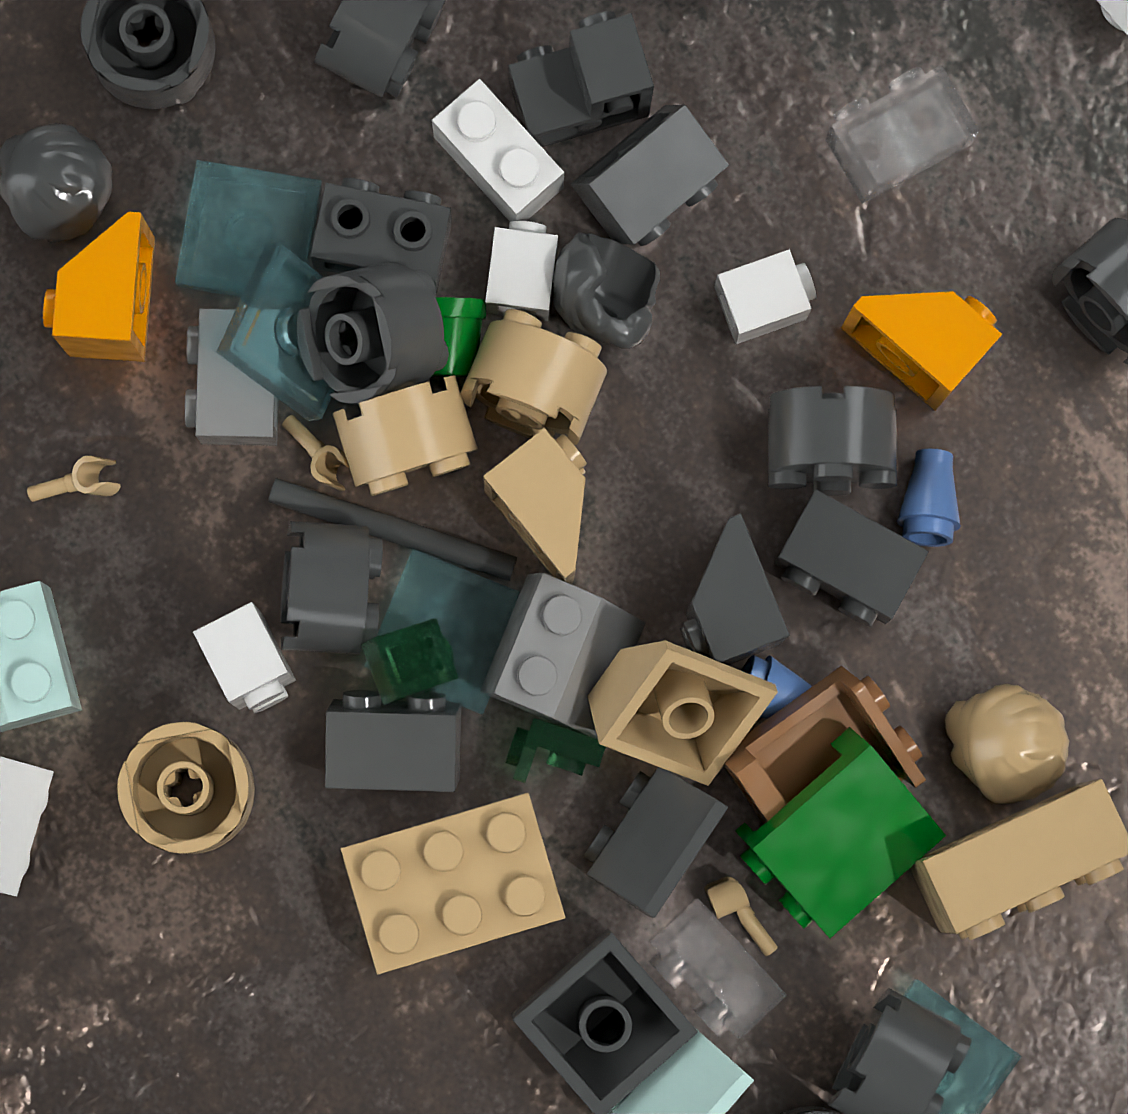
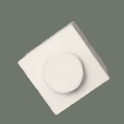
[485,221,558,321]
[714,249,816,345]

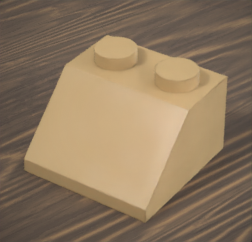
[483,427,587,584]
[587,640,778,786]

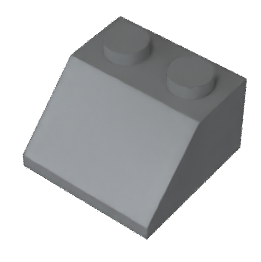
[480,573,645,741]

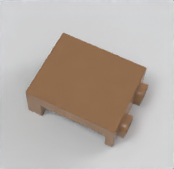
[724,666,926,825]

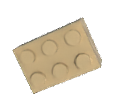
[910,779,1128,940]
[341,793,566,975]

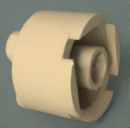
[460,309,607,445]
[333,376,478,496]
[117,722,255,854]

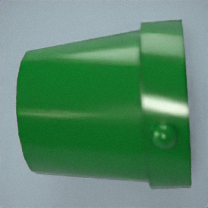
[431,297,486,377]

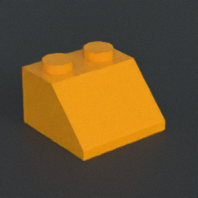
[43,212,155,362]
[841,291,1002,411]

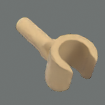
[282,415,349,491]
[27,456,121,502]
[704,877,778,956]

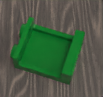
[735,727,946,938]

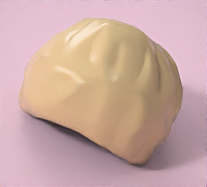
[945,684,1069,804]

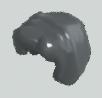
[0,123,113,243]
[552,232,660,349]

